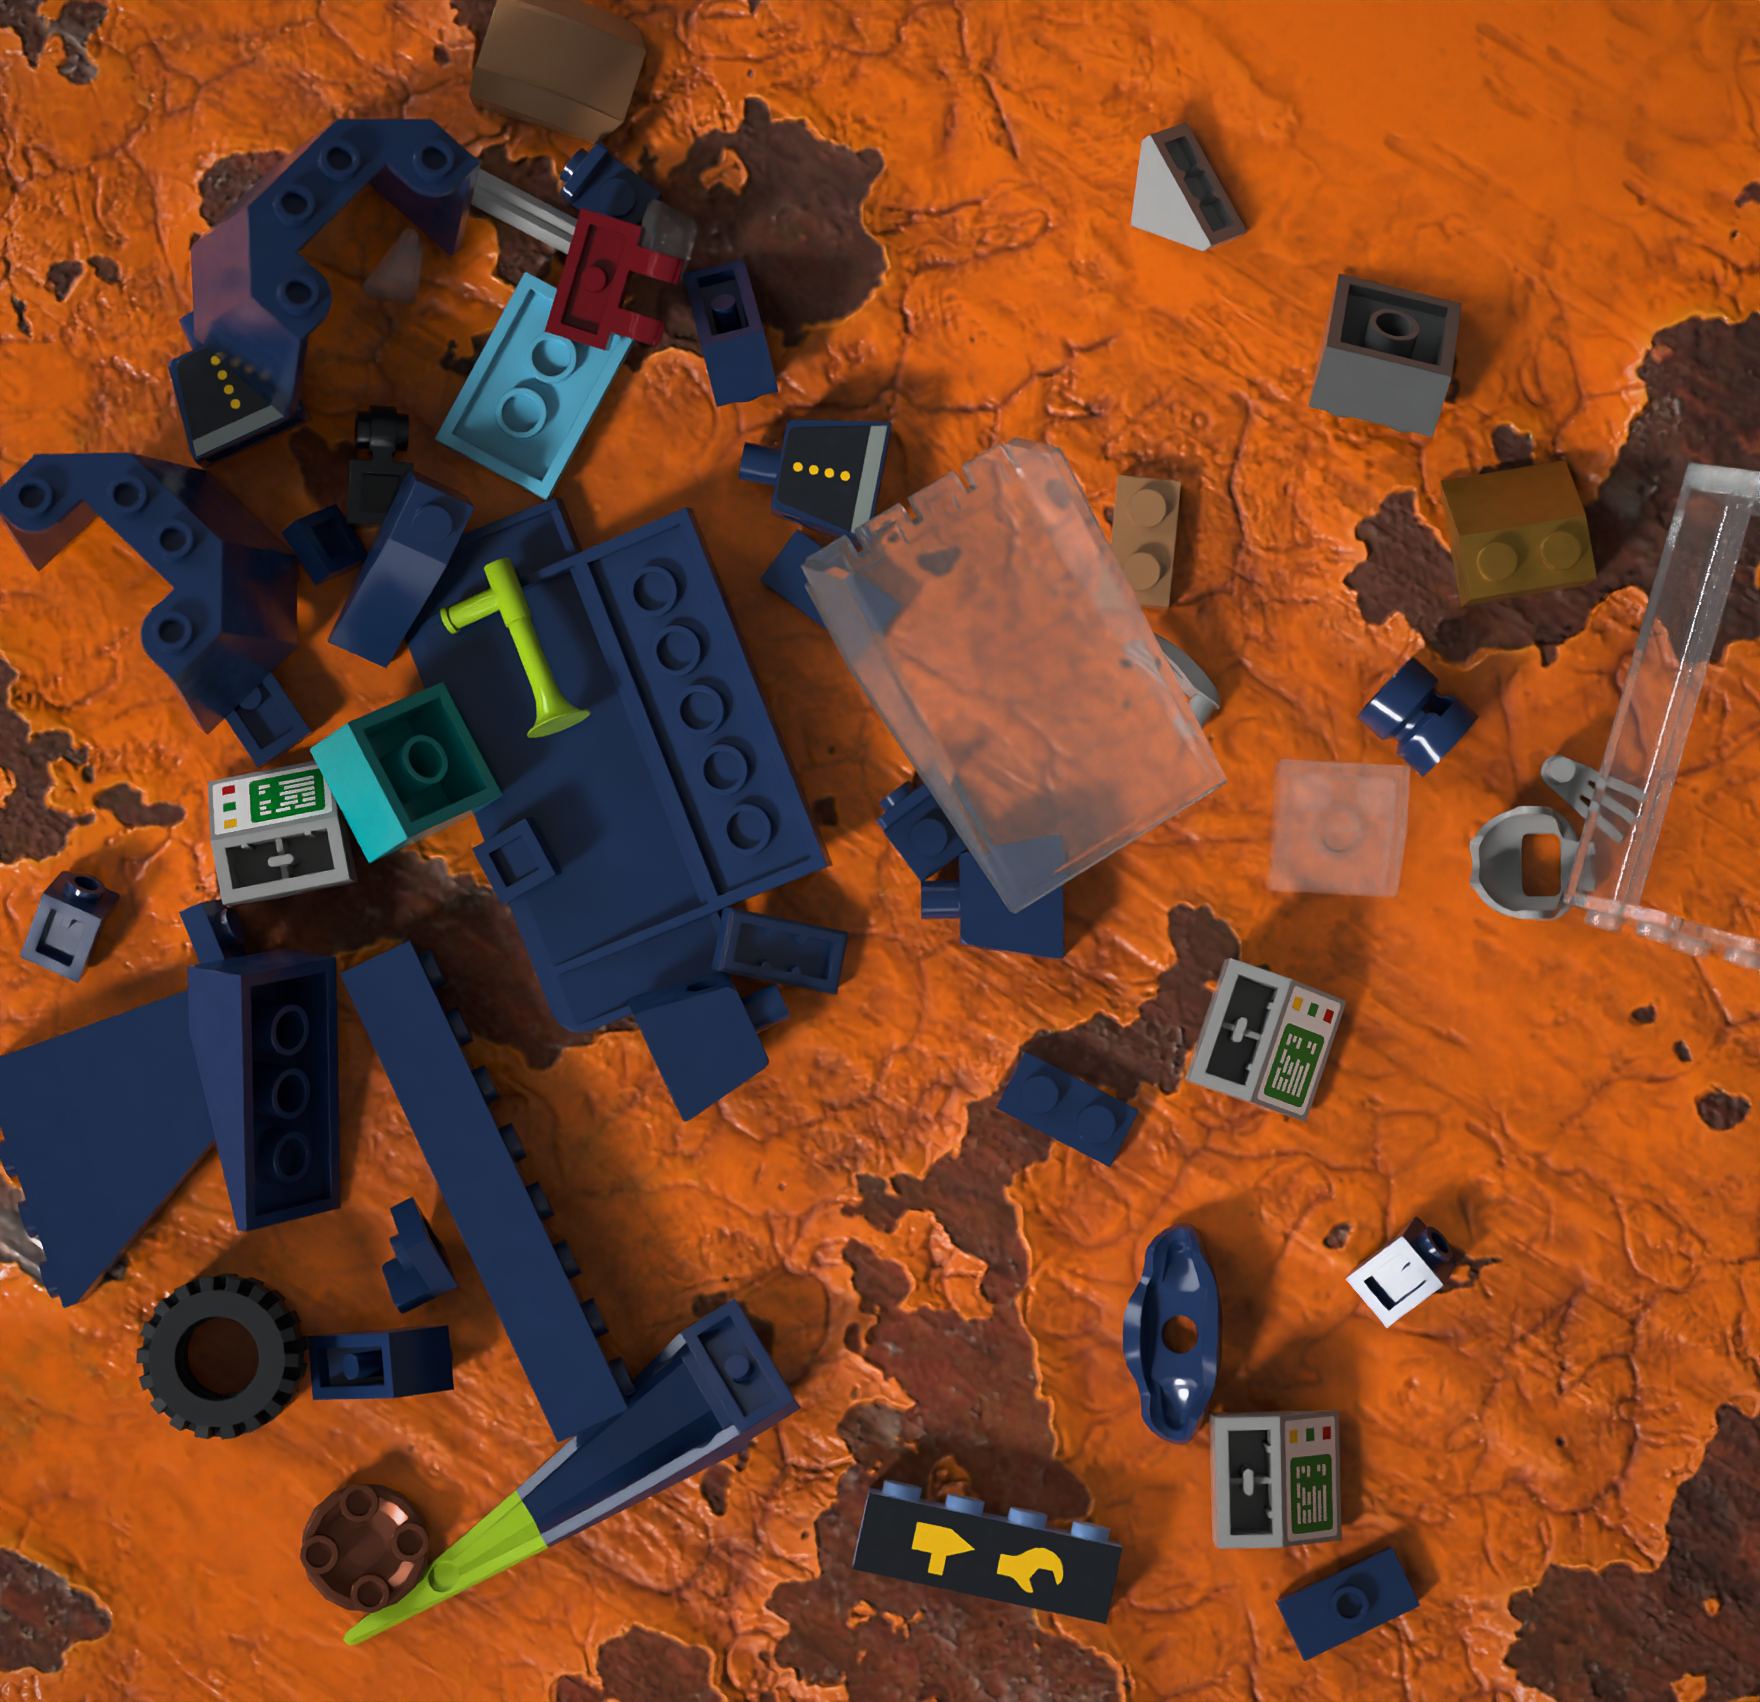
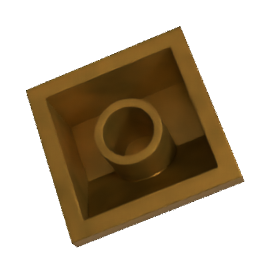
[1439,460,1597,607]

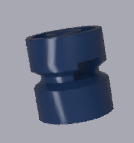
[1356,656,1479,777]

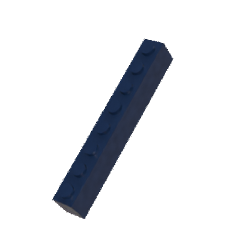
[340,941,637,1442]

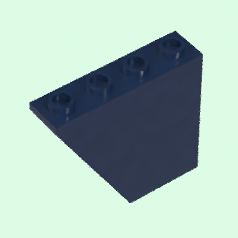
[0,990,217,1308]

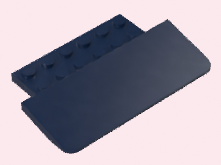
[405,498,833,1033]

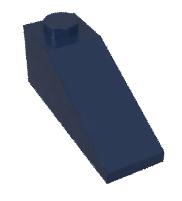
[327,469,475,668]

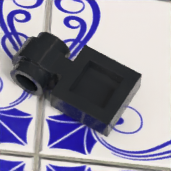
[345,405,414,527]

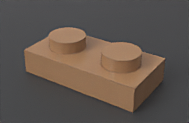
[1105,475,1181,610]

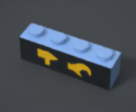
[853,1480,1122,1624]

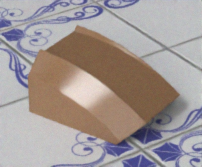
[469,0,647,144]

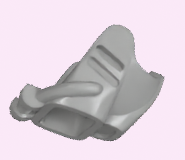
[1470,806,1591,921]

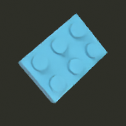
[435,272,636,501]

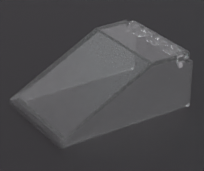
[800,437,1228,914]

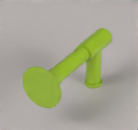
[440,558,590,738]

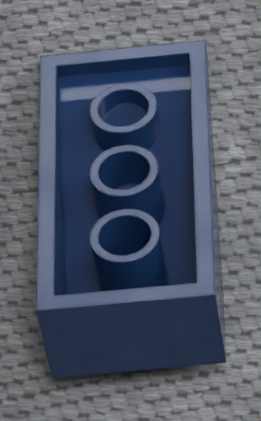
[187,948,341,1232]

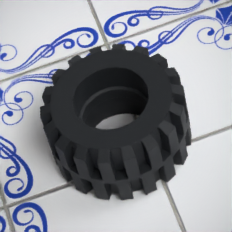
[137,1274,308,1440]

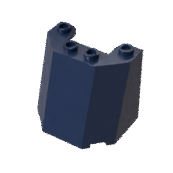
[191,119,480,419]
[0,452,299,734]

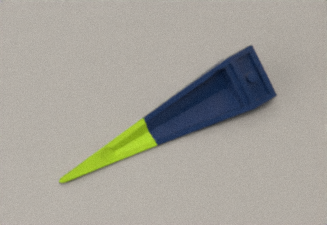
[343,1298,801,1645]

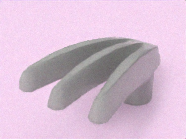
[1129,633,1221,734]
[1541,755,1645,842]

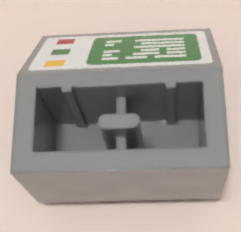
[207,761,358,907]
[1184,958,1347,1122]
[1209,1410,1342,1549]

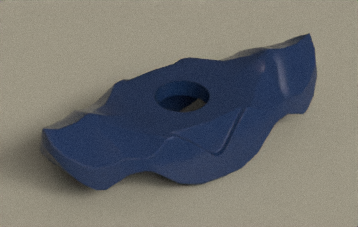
[1123,1223,1223,1445]

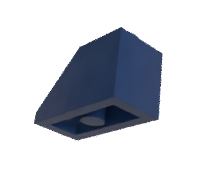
[683,259,778,407]
[308,1325,454,1400]

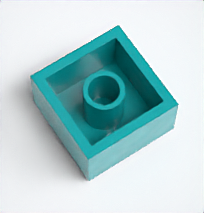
[309,682,502,863]

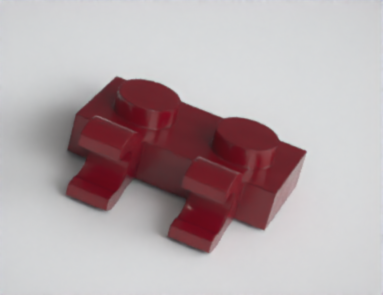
[545,208,685,351]

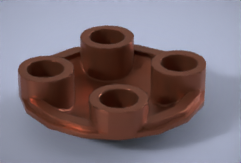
[300,1483,429,1613]

